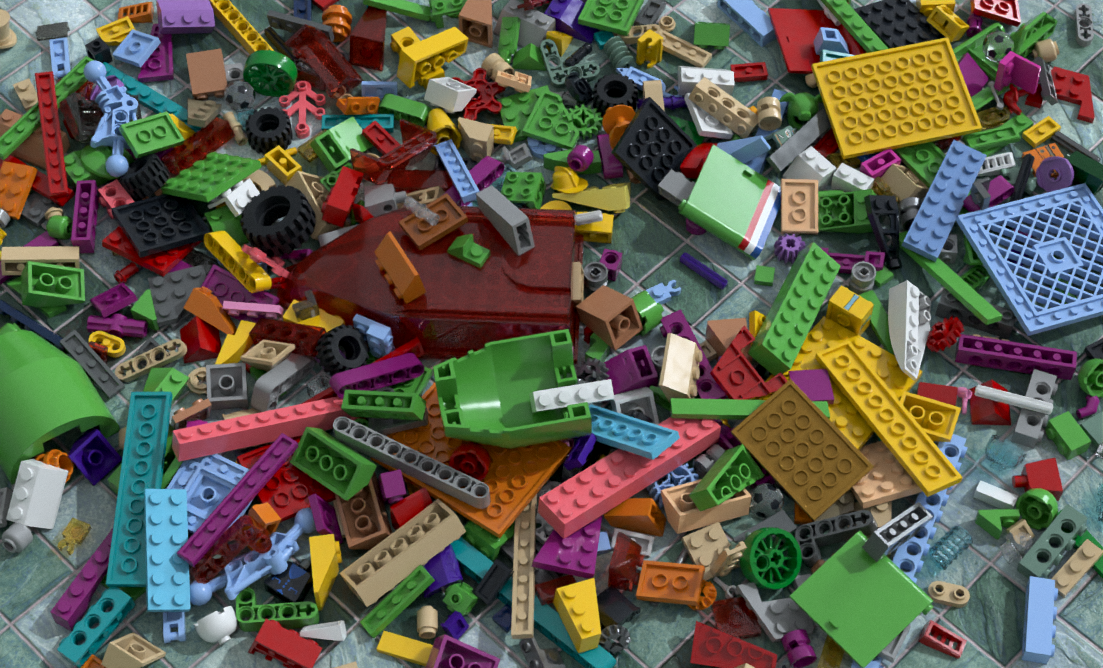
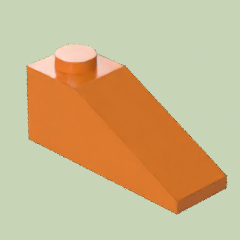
[184,286,237,335]

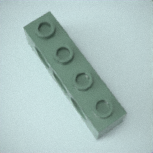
[1017,504,1088,579]

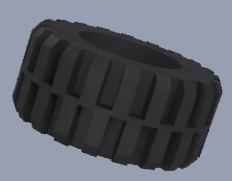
[240,185,316,257]

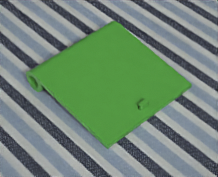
[789,531,934,668]

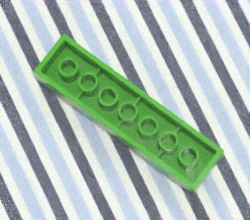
[748,242,841,376]

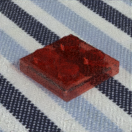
[711,597,762,639]

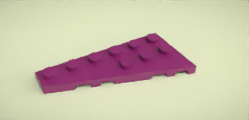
[531,515,602,579]

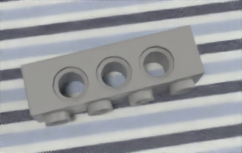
[1011,369,1058,449]

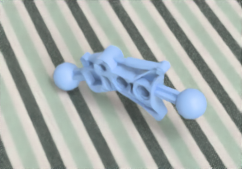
[83,60,138,177]
[190,508,316,606]

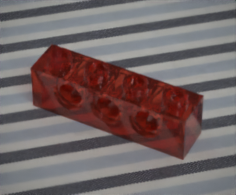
[162,117,235,176]
[249,318,326,357]

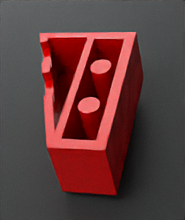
[321,166,364,227]
[248,619,322,668]

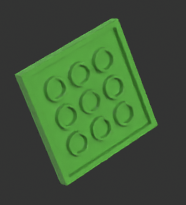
[161,152,262,202]

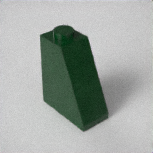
[1063,151,1103,195]

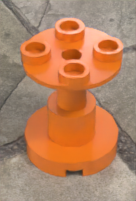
[602,105,636,150]

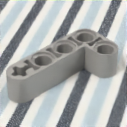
[251,352,315,412]

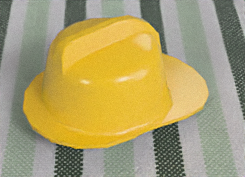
[551,166,588,194]

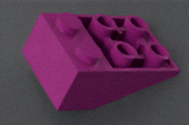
[596,345,658,403]

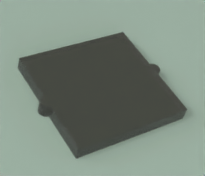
[35,22,70,41]

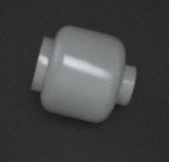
[2,523,33,553]

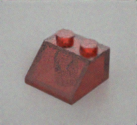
[608,532,645,592]

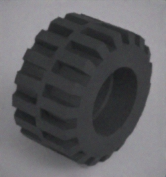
[593,73,638,118]
[245,107,293,155]
[119,154,170,200]
[315,325,370,376]

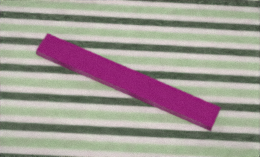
[177,433,299,567]

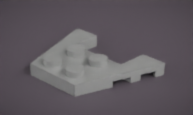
[736,574,813,643]

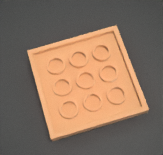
[850,441,923,509]

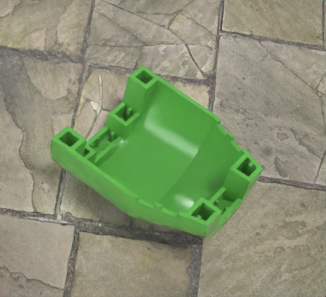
[433,329,592,449]
[0,330,120,485]

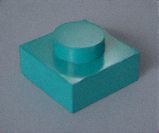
[594,30,614,50]

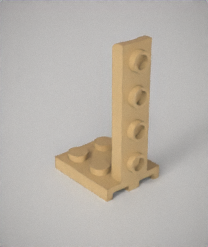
[681,522,747,581]

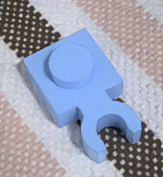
[646,280,681,305]

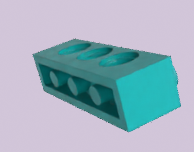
[57,586,136,668]

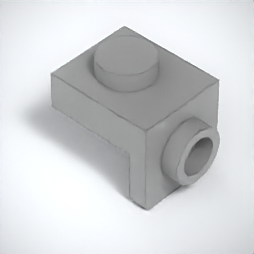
[502,143,533,169]

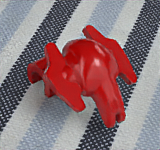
[1003,84,1040,115]

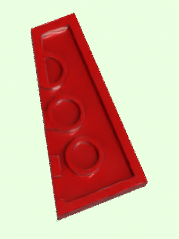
[690,621,777,668]

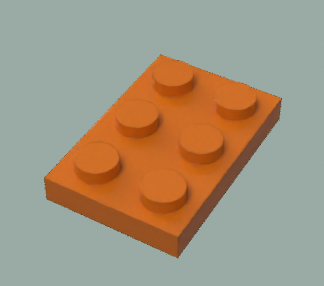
[0,161,38,220]
[636,560,705,606]

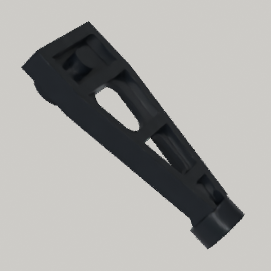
[864,195,902,270]

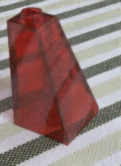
[349,6,387,72]

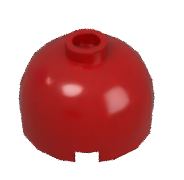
[449,442,491,481]

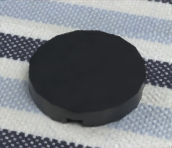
[565,72,593,105]

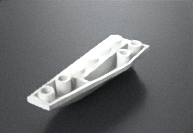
[888,280,931,380]

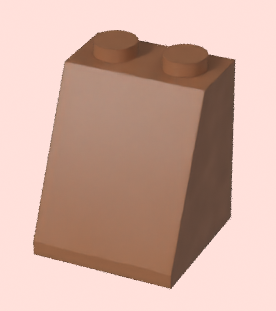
[459,0,493,48]
[186,49,229,100]
[576,285,643,351]
[705,318,752,364]

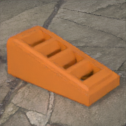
[118,2,154,23]

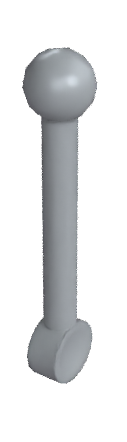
[988,81,1004,110]

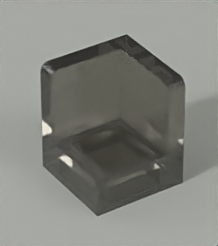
[292,289,320,322]

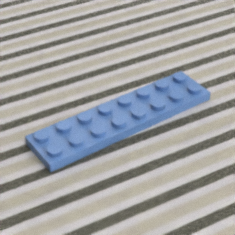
[901,140,987,262]

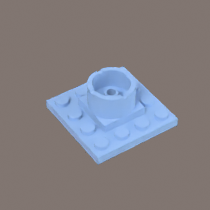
[166,454,254,548]

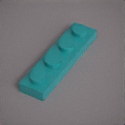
[321,114,394,133]

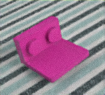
[994,51,1041,94]

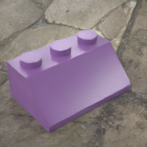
[156,0,215,34]

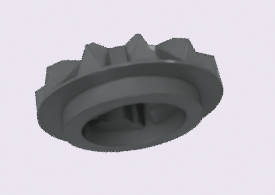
[598,625,631,656]

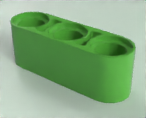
[378,93,431,127]

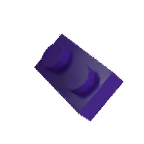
[563,433,597,470]

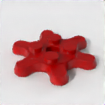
[452,68,506,121]

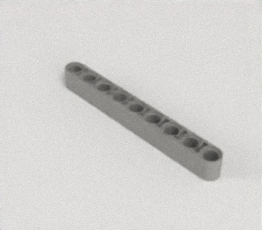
[333,417,490,509]

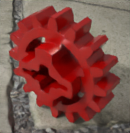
[926,316,964,353]

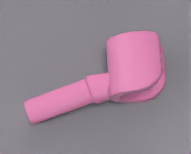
[957,387,972,415]

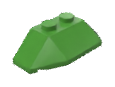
[1007,11,1058,58]

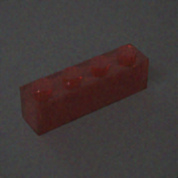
[387,169,454,194]

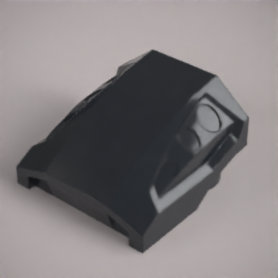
[597,586,641,630]

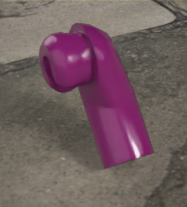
[1076,395,1100,419]

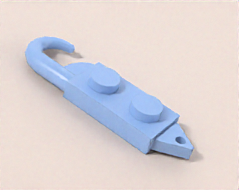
[616,66,682,98]

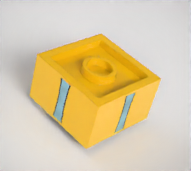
[826,285,874,336]

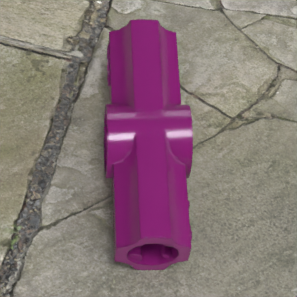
[87,314,148,339]

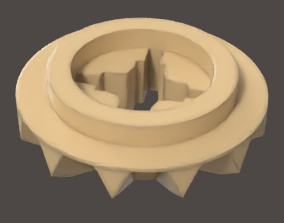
[187,367,207,396]

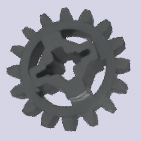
[576,358,609,383]

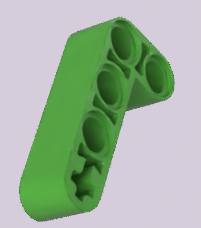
[236,587,320,632]

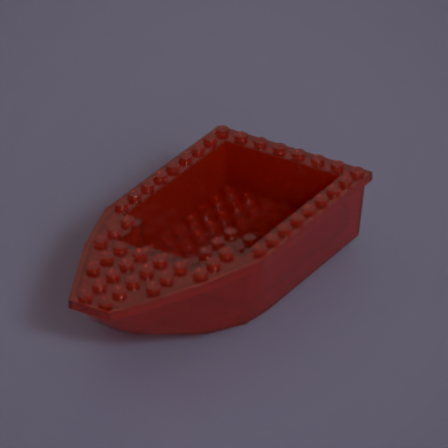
[277,206,584,365]

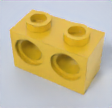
[926,5,970,42]

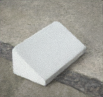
[973,480,1018,509]
[610,527,655,557]

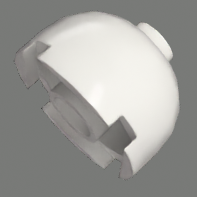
[194,606,237,645]

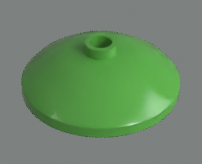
[80,144,135,179]

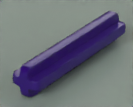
[680,252,728,290]

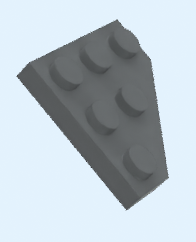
[148,265,206,327]

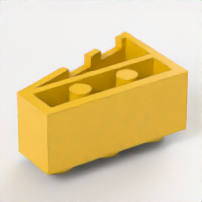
[553,578,601,653]

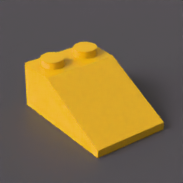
[900,391,961,442]
[309,534,342,611]

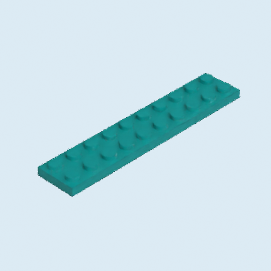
[106,392,173,587]

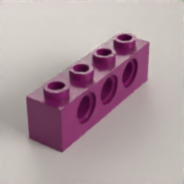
[71,180,99,253]
[378,469,406,505]

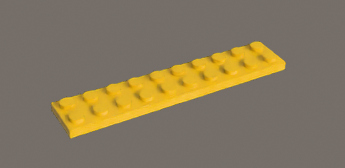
[815,340,962,497]

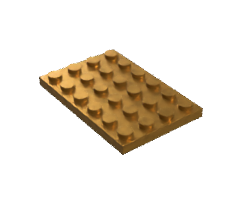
[731,379,874,522]

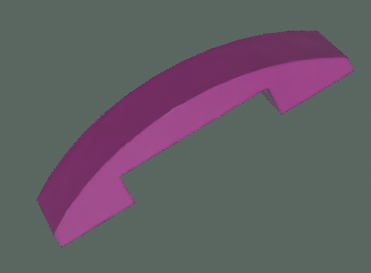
[820,247,885,274]

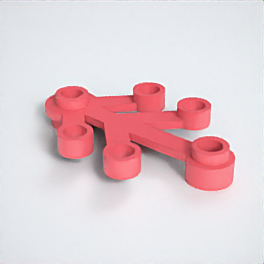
[279,81,326,139]
[241,244,290,278]

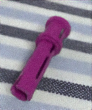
[966,11,983,38]

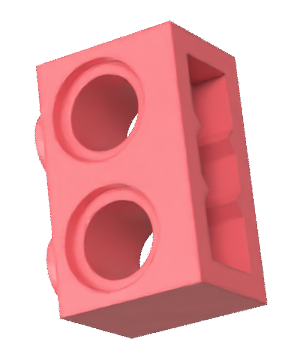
[98,179,134,220]

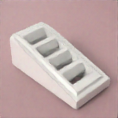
[977,152,1016,177]
[299,620,347,641]

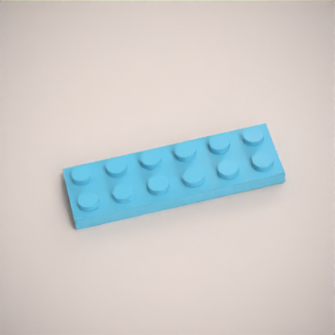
[582,404,680,460]
[144,489,190,612]

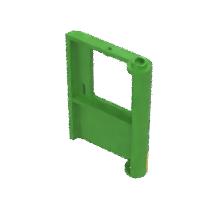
[953,23,1032,111]

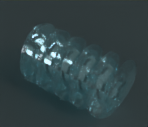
[929,526,973,570]

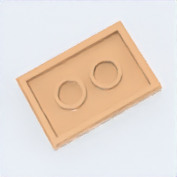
[781,179,818,234]

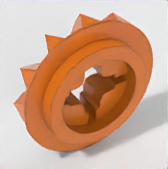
[688,579,717,610]

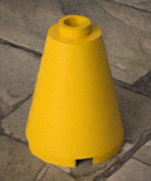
[426,108,462,155]

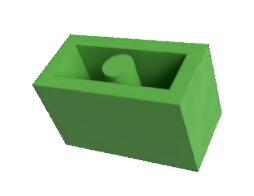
[1045,411,1091,461]

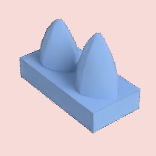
[361,80,398,101]

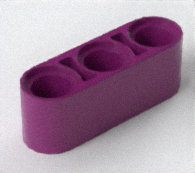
[597,134,623,179]
[963,175,1015,212]

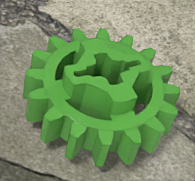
[569,104,603,140]

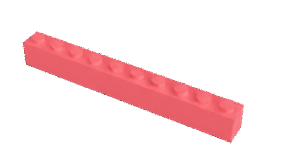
[172,396,366,462]

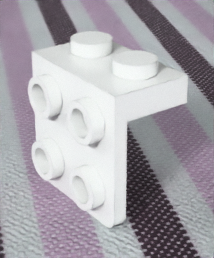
[208,178,260,217]

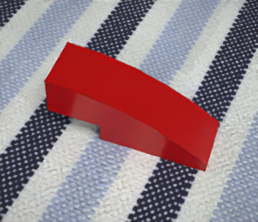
[680,142,718,178]

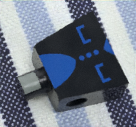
[264,559,313,603]

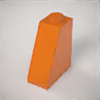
[603,498,667,537]

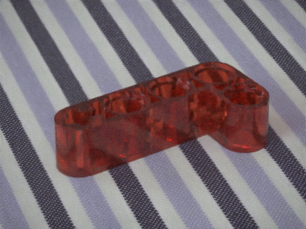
[192,515,272,584]

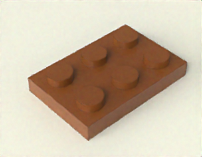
[399,193,468,250]

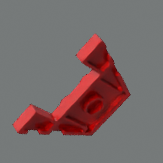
[1025,66,1095,123]
[710,326,787,400]

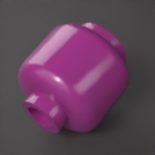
[567,145,594,172]

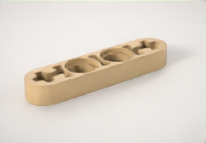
[115,339,187,382]

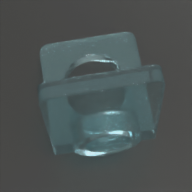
[236,108,254,127]

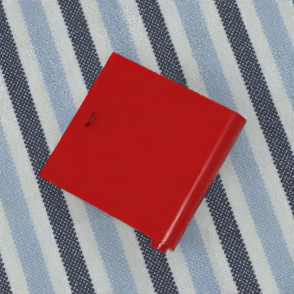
[768,2,867,74]

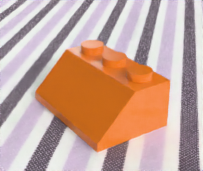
[374,231,426,304]

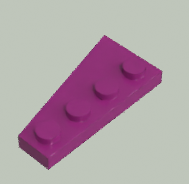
[137,24,174,83]

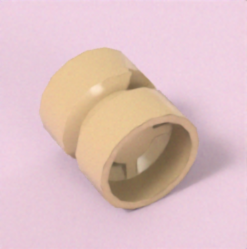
[481,53,514,82]
[757,97,782,131]

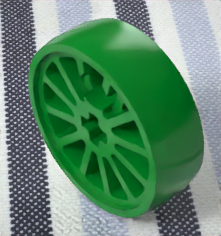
[243,50,297,97]
[740,527,802,590]

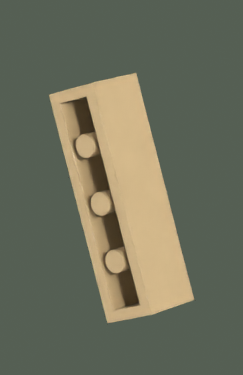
[1,246,80,275]

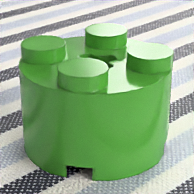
[632,290,664,336]

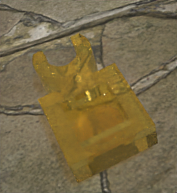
[872,176,899,205]
[57,517,92,555]

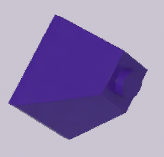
[67,429,122,486]

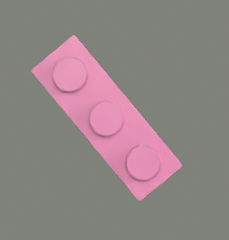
[223,301,284,319]

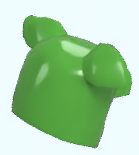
[779,92,823,130]

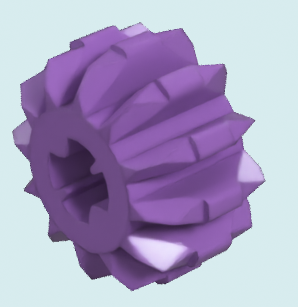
[774,233,805,265]

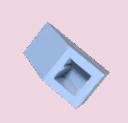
[813,27,850,55]

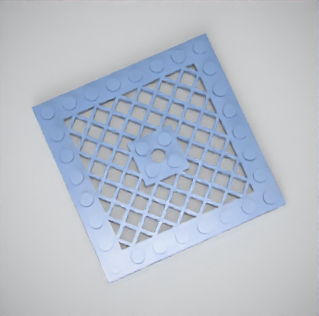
[956,183,1103,336]

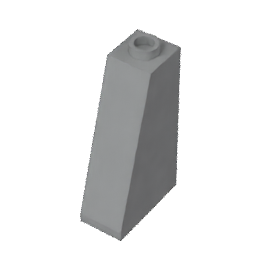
[476,185,535,255]

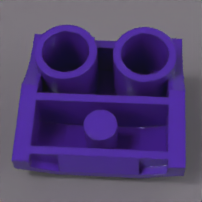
[423,544,463,598]

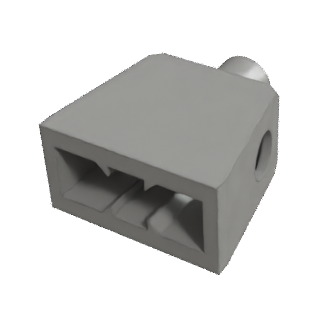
[364,184,408,219]

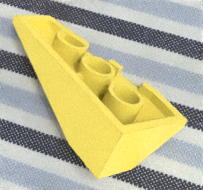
[552,182,631,213]

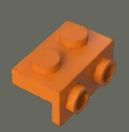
[336,97,380,115]

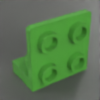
[501,172,547,215]

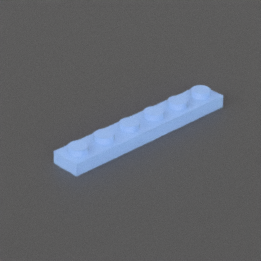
[435,139,480,203]

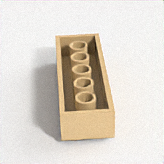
[340,499,466,607]

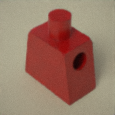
[1012,458,1063,501]

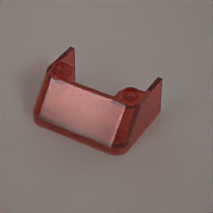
[284,24,363,99]
[350,119,437,185]

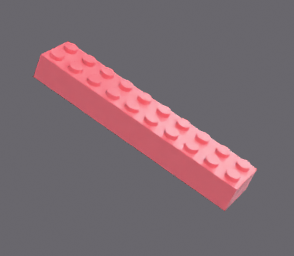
[538,417,721,539]

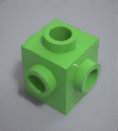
[443,582,479,616]

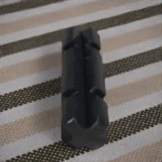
[565,42,592,67]

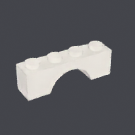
[529,379,614,413]

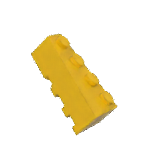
[396,27,469,88]

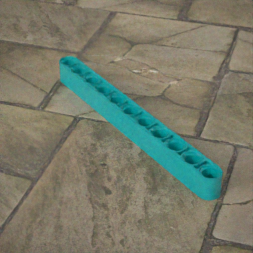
[451,537,617,668]

